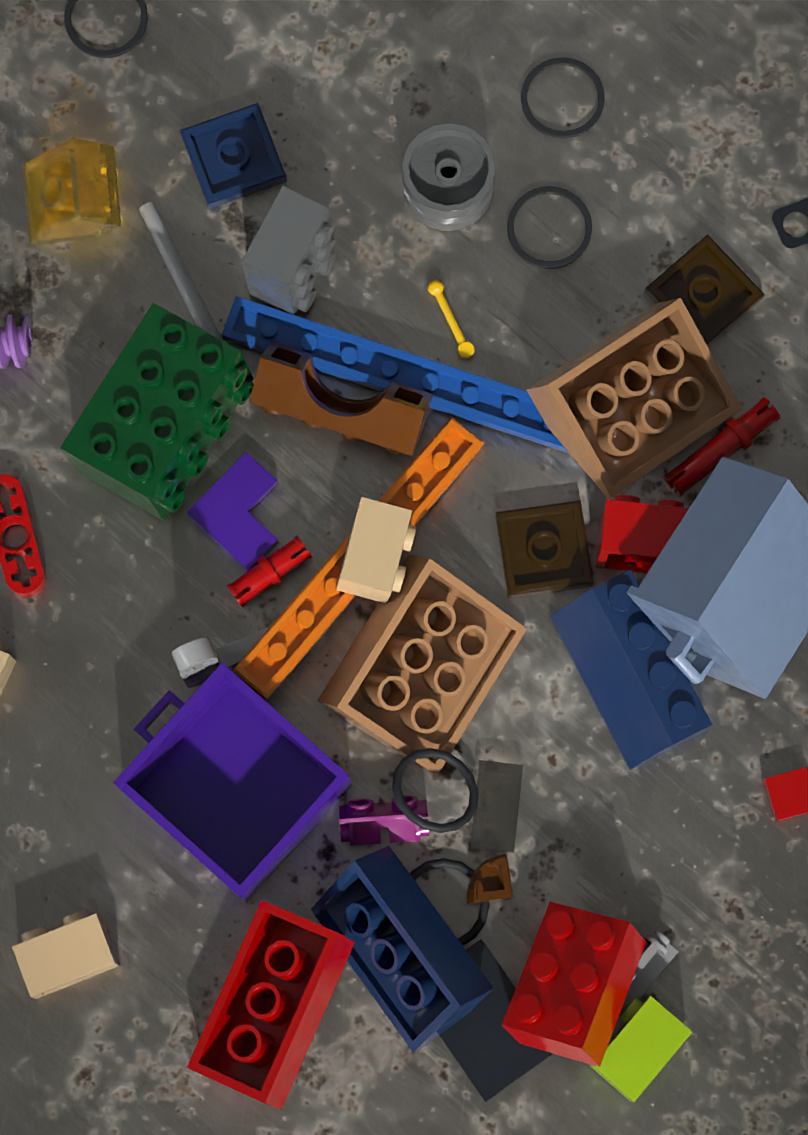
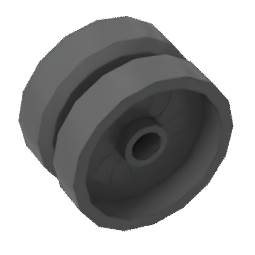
[402,123,496,231]

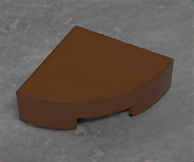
[467,854,513,904]

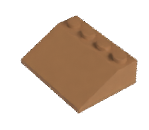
[526,298,742,498]
[317,555,527,776]

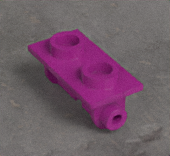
[339,795,429,846]

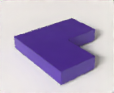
[186,452,279,571]

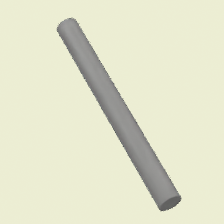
[139,202,223,341]

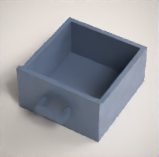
[627,457,808,699]

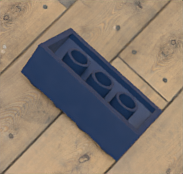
[550,569,712,771]
[311,846,494,1053]

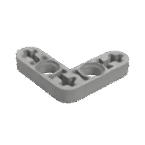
[171,627,269,688]

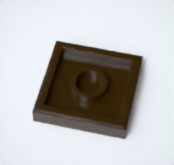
[644,234,765,347]
[495,500,594,599]

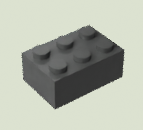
[242,186,337,316]

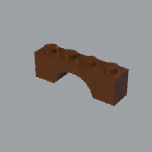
[249,341,433,456]

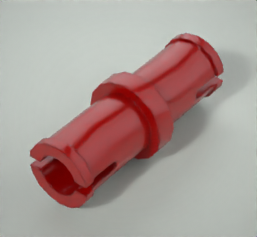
[226,535,313,608]

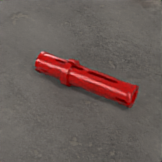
[663,397,781,497]

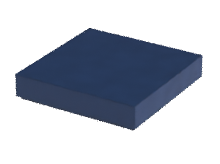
[180,103,287,209]

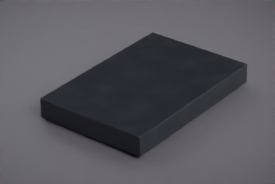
[439,939,553,1102]

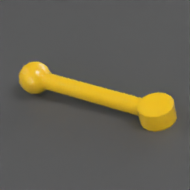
[427,279,475,360]

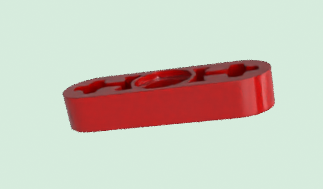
[0,474,47,598]

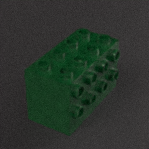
[60,303,254,521]

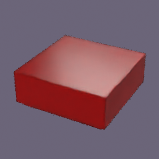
[763,767,808,822]

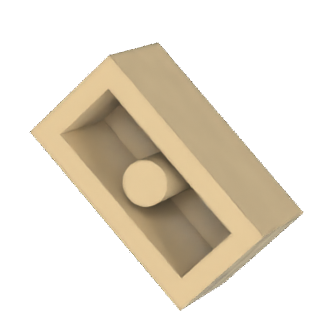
[336,497,416,603]
[12,909,120,999]

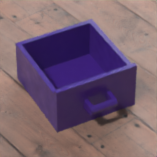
[113,662,352,904]

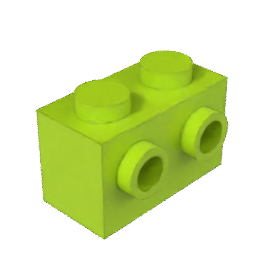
[590,996,692,1102]

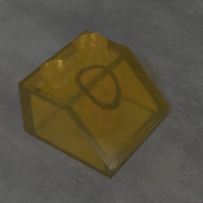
[23,137,121,245]

